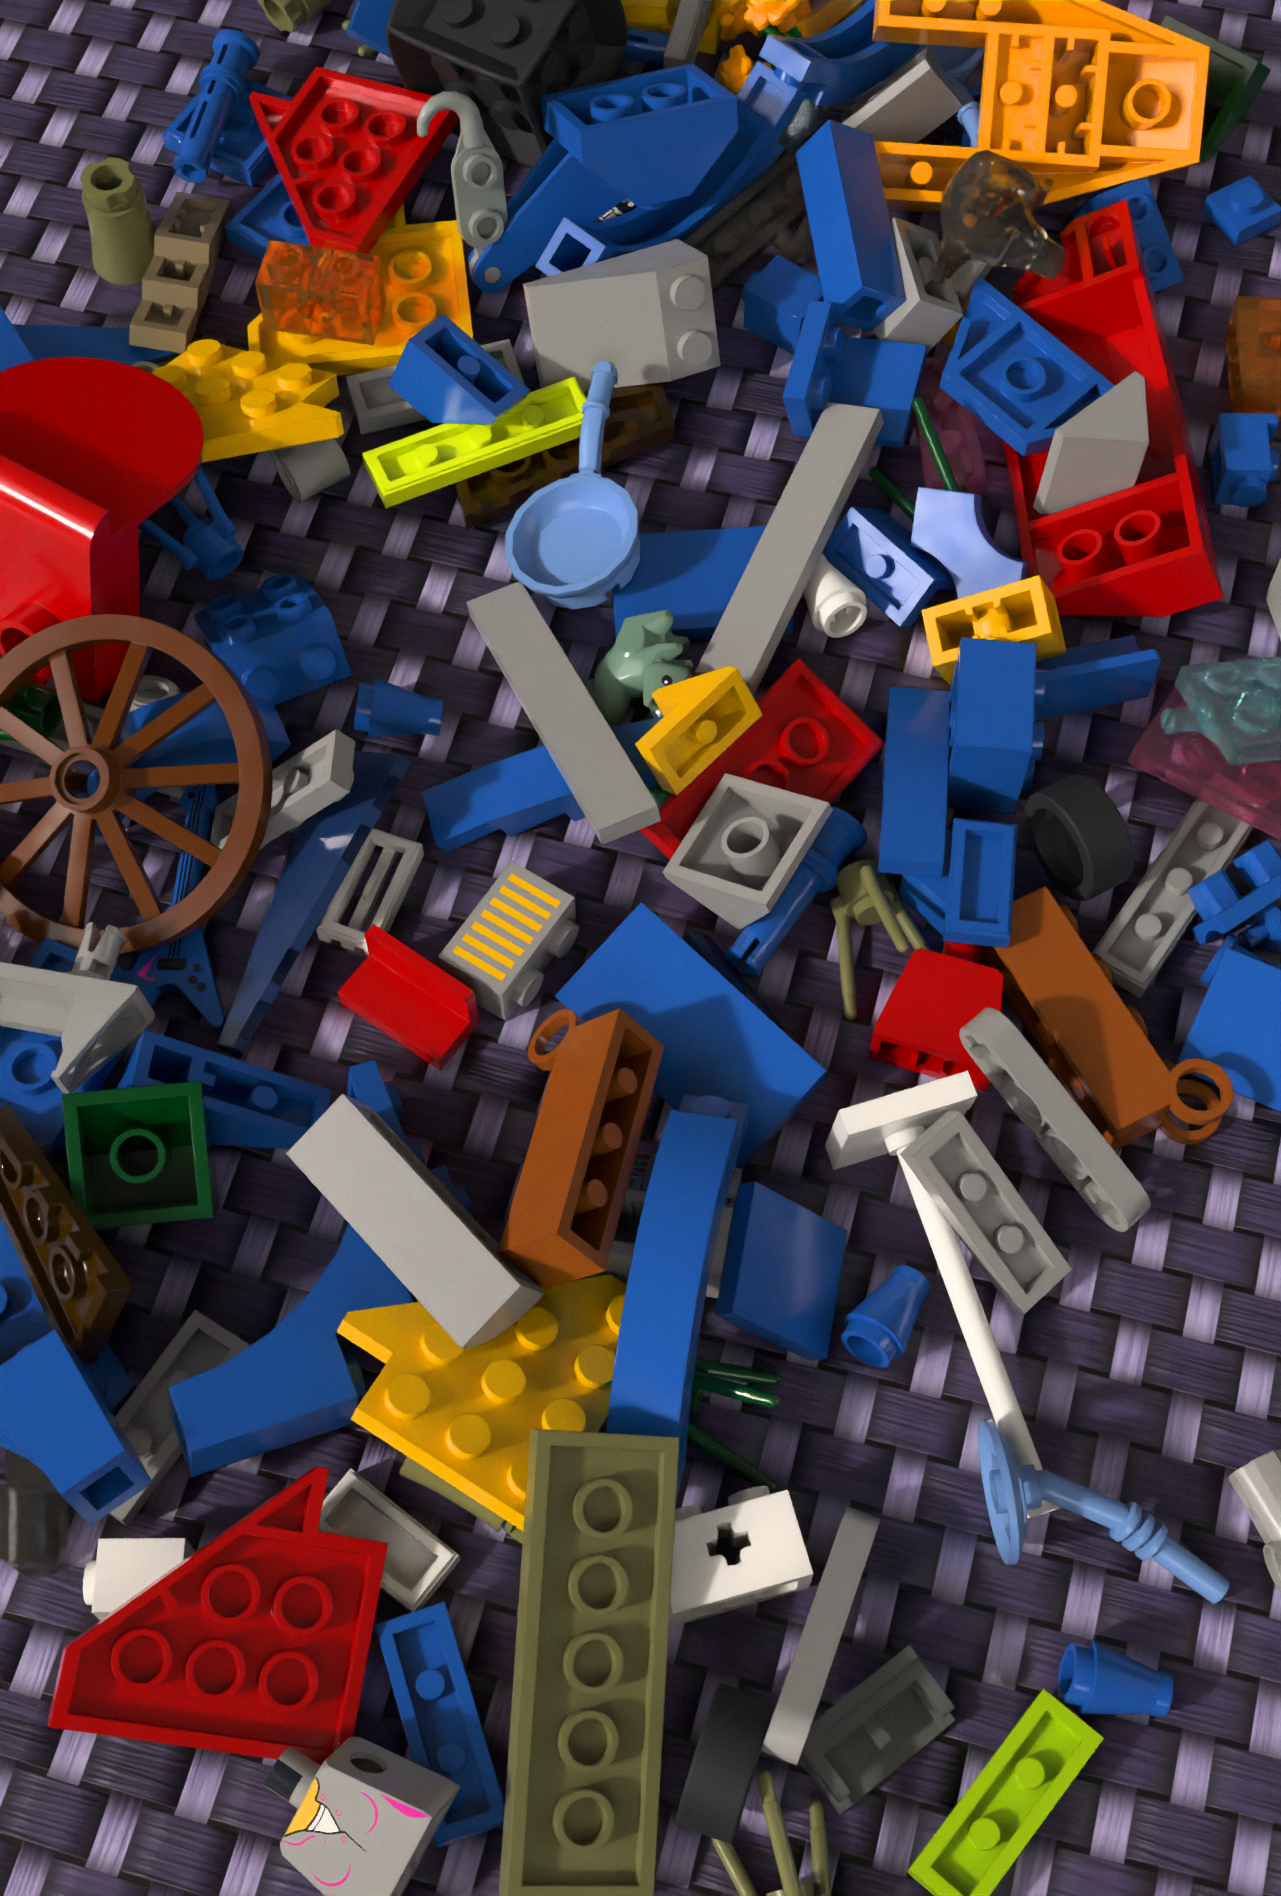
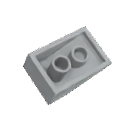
[523,239,721,392]

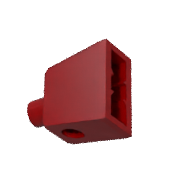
[868,941,1004,1092]

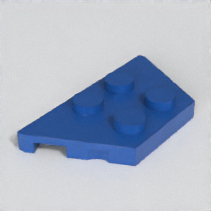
[939,277,1115,457]

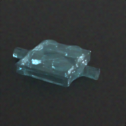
[1160,656,1281,765]

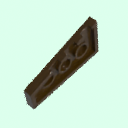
[454,383,675,530]
[0,1105,133,1366]

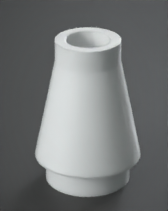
[803,553,867,638]

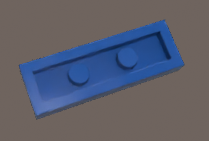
[375,1601,505,1848]

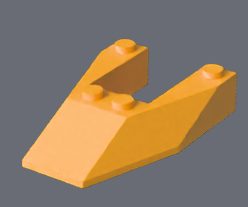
[872,0,1210,212]

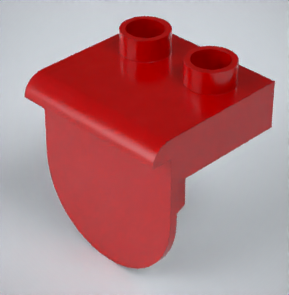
[0,357,204,704]

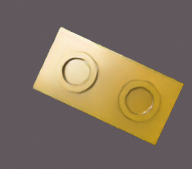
[921,575,1067,685]

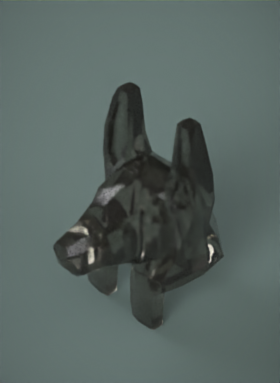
[928,149,1065,285]

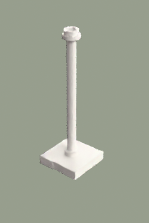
[825,1071,1061,1519]

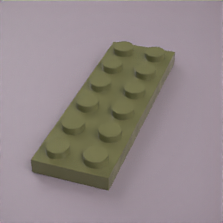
[499,1428,679,1896]

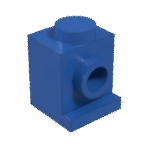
[1208,413,1279,507]

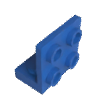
[782,300,927,447]

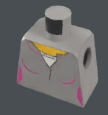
[265,1737,461,1896]

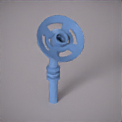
[978,1418,1230,1604]

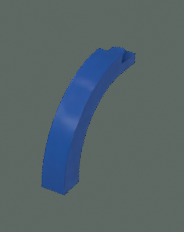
[759,0,922,106]
[535,61,807,276]
[606,1094,749,1496]

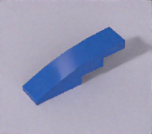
[878,687,949,878]
[422,716,664,853]

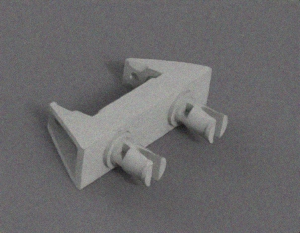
[0,910,155,1093]

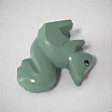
[583,610,693,727]

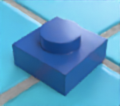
[1203,175,1281,246]

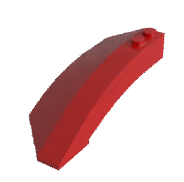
[1003,199,1223,617]

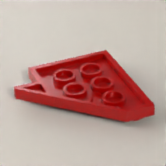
[249,67,459,265]
[47,1467,388,1766]

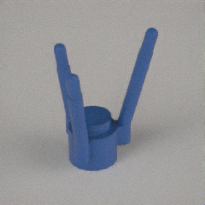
[138,466,244,581]

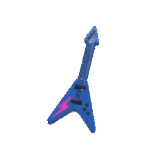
[130,785,226,1034]

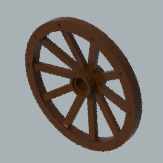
[0,614,273,956]

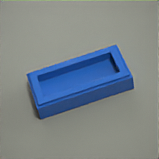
[943,818,1018,948]

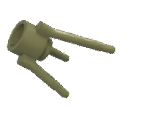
[829,859,931,1020]
[711,1770,832,1896]

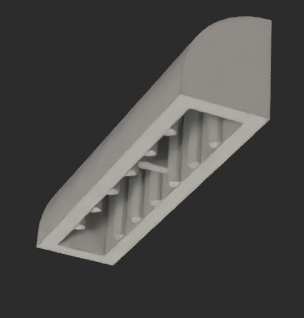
[286,1093,545,1349]

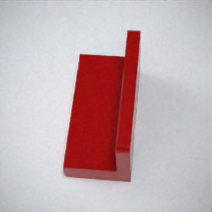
[337,924,480,1071]

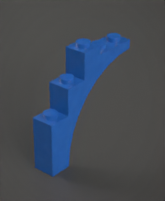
[169,1060,474,1477]
[0,1329,153,1526]

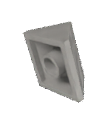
[839,46,963,144]
[1033,371,1149,515]
[663,773,833,930]

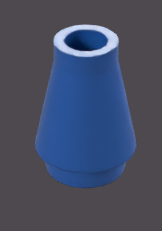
[354,678,443,738]
[841,1265,931,1369]
[1057,1639,1173,1718]

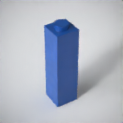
[796,119,906,332]

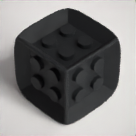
[386,0,628,167]

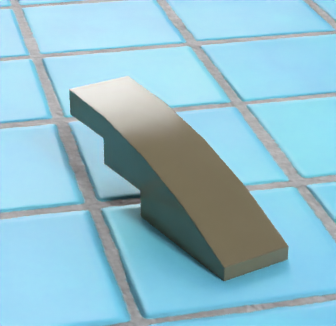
[129,191,230,354]

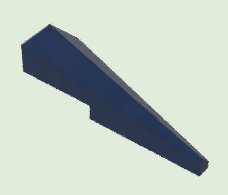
[216,750,411,1059]

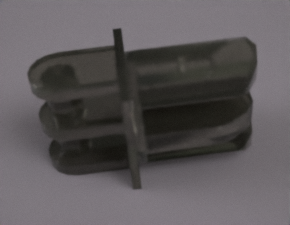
[0,1449,69,1578]

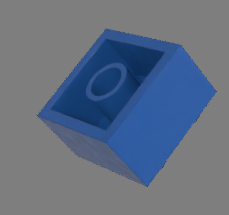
[947,637,1046,814]

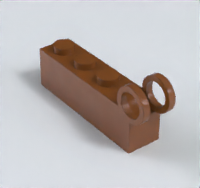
[980,886,1233,1151]
[497,1008,664,1289]

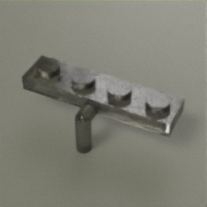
[683,131,816,295]

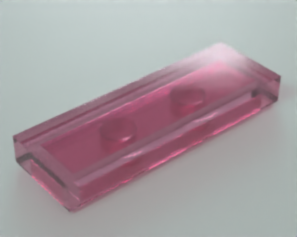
[912,357,988,496]

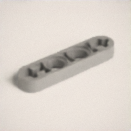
[959,1007,1151,1232]
[761,1506,880,1765]

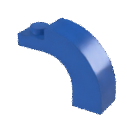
[87,691,292,837]

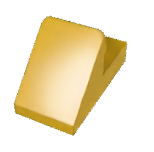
[635,665,763,796]

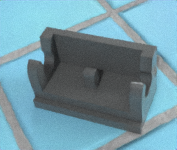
[799,1645,955,1816]

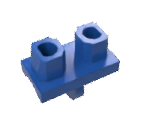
[1187,839,1281,953]

